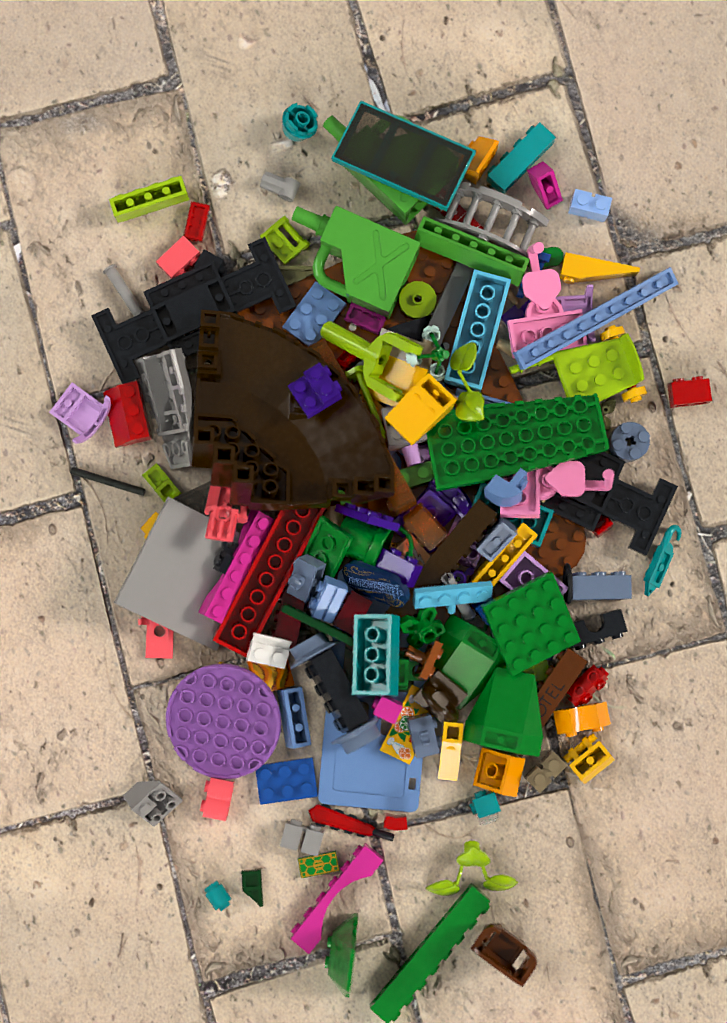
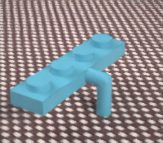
[413,581,493,614]

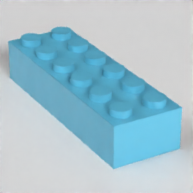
[444,269,511,392]

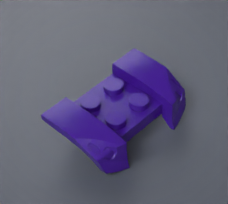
[393,477,472,554]

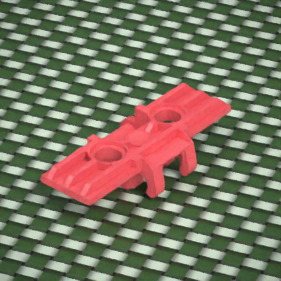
[204,486,248,542]
[138,616,174,659]

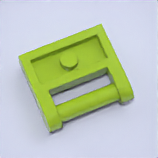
[260,216,310,265]

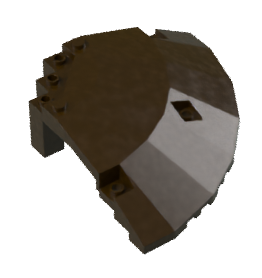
[191,310,395,511]

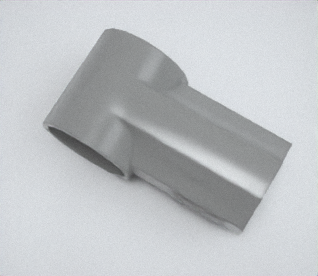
[260,171,300,202]

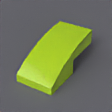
[142,463,181,503]

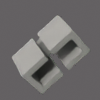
[280,819,324,857]

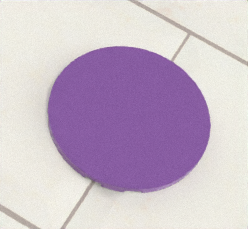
[166,663,281,779]

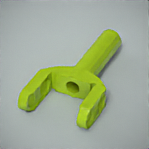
[320,321,423,402]

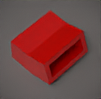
[383,813,408,831]

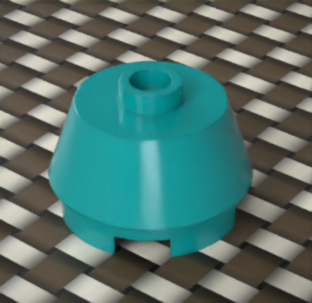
[282,103,318,142]

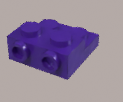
[288,362,342,419]

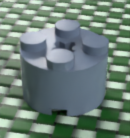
[608,422,650,463]

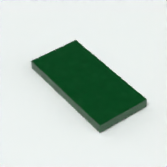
[280,602,354,646]

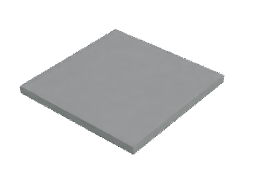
[114,497,241,651]

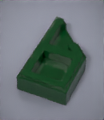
[241,869,264,907]

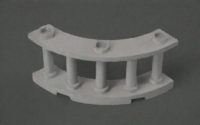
[434,180,549,258]

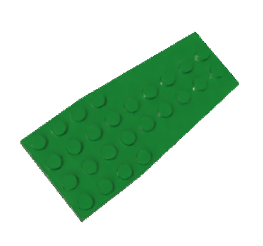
[426,393,609,491]

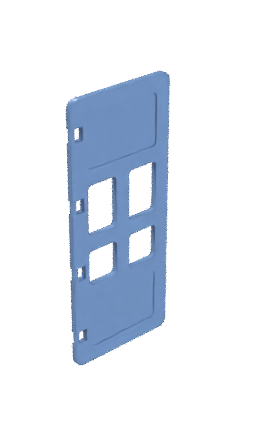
[318,569,436,812]

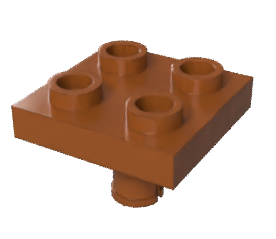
[404,641,443,680]

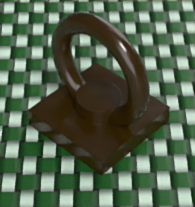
[413,669,468,722]

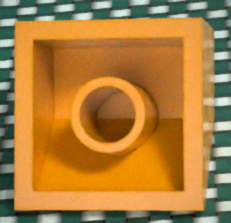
[459,136,499,185]
[473,747,525,797]

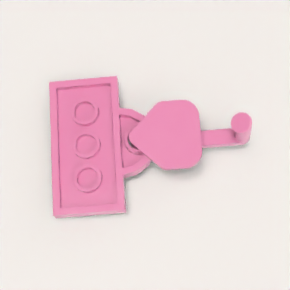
[507,242,588,359]
[500,461,614,518]

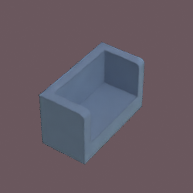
[476,517,517,562]

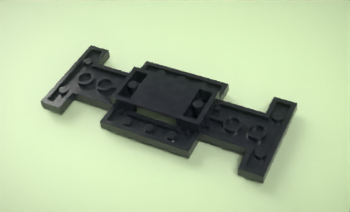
[91,237,297,384]
[540,452,678,556]

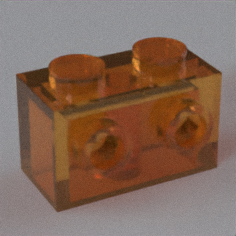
[403,502,448,551]

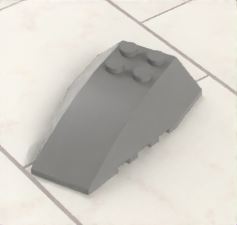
[134,348,194,469]

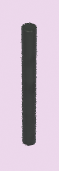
[70,467,146,496]

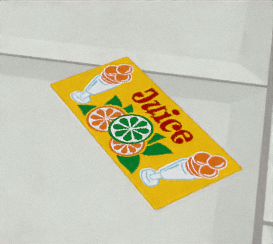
[380,685,433,765]

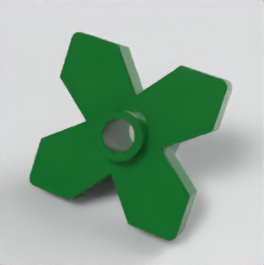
[400,607,446,649]

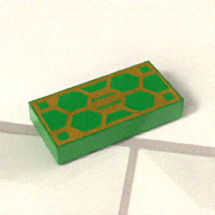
[298,851,340,878]

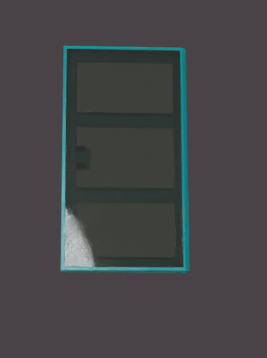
[331,101,476,212]

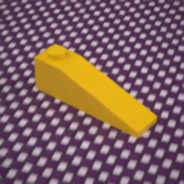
[559,252,640,284]
[470,522,538,587]

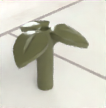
[601,399,616,431]

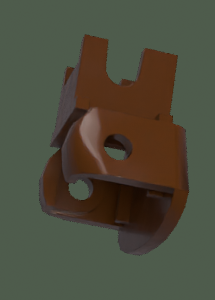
[470,923,537,987]

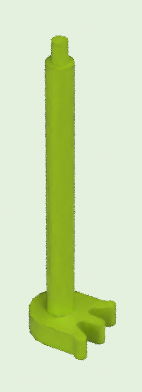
[345,365,386,439]

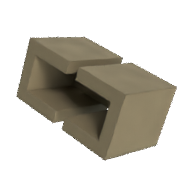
[524,750,568,793]

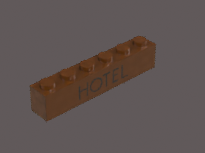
[515,647,588,758]

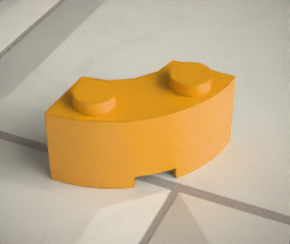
[553,701,611,737]

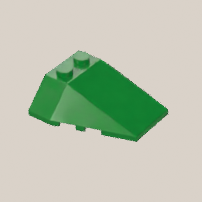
[324,913,358,998]

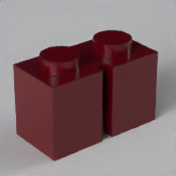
[333,590,372,636]

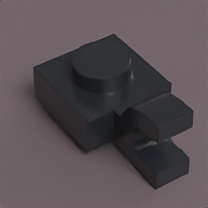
[213,541,239,574]

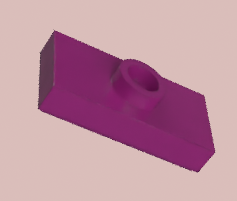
[344,302,387,335]

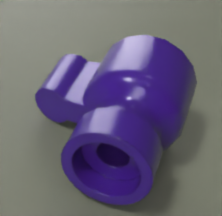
[448,567,474,584]

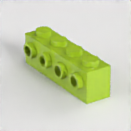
[109,176,190,223]

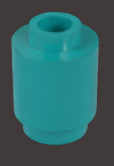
[204,881,232,911]

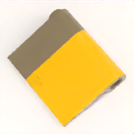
[359,328,436,406]

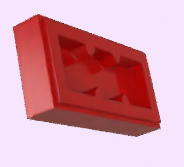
[183,201,210,243]

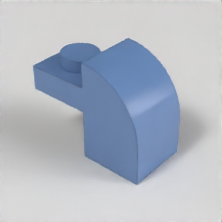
[484,468,528,507]

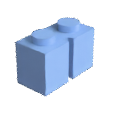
[568,189,612,222]

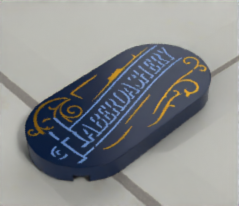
[342,560,410,608]

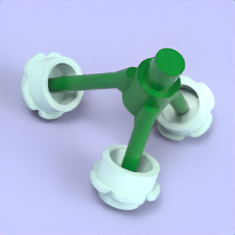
[406,325,450,381]

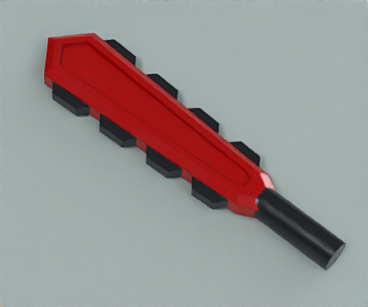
[308,804,395,842]

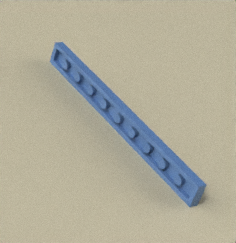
[513,267,679,370]

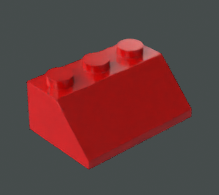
[103,381,153,448]

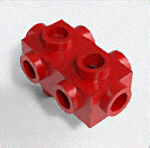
[567,664,609,707]

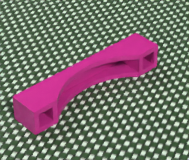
[198,510,275,624]
[291,843,383,954]

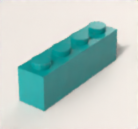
[486,122,556,194]

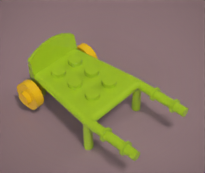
[509,325,647,403]

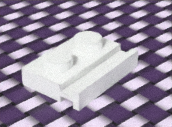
[246,632,292,669]

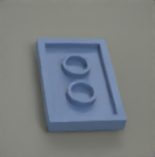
[282,281,346,350]

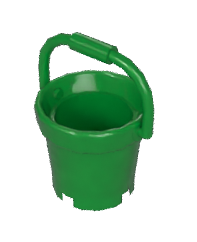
[340,516,414,566]

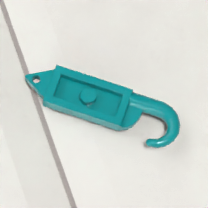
[643,525,682,596]

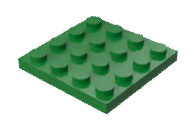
[481,571,581,676]

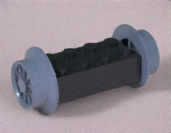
[290,632,381,754]

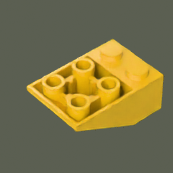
[384,373,457,445]

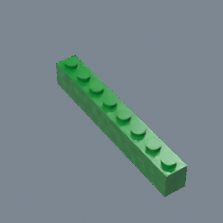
[370,883,491,1023]

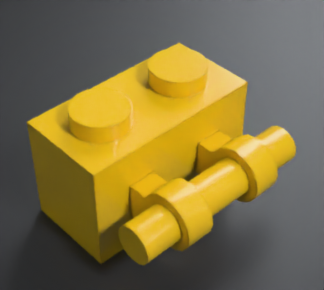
[563,733,615,784]

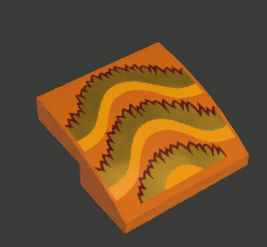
[247,658,295,691]

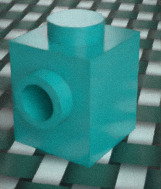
[469,790,501,819]

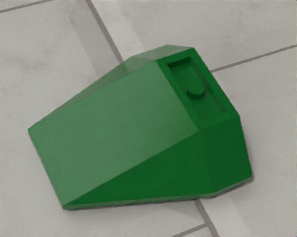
[433,614,507,710]
[462,667,543,757]

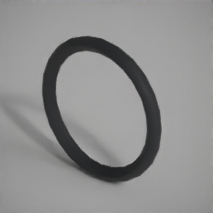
[563,563,573,604]

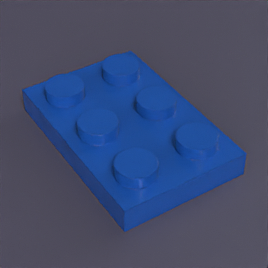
[256,757,318,805]

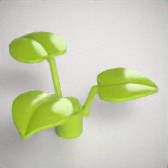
[450,342,484,421]
[426,841,518,896]

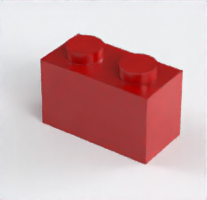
[667,376,712,408]

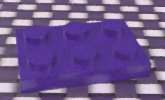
[334,502,400,532]

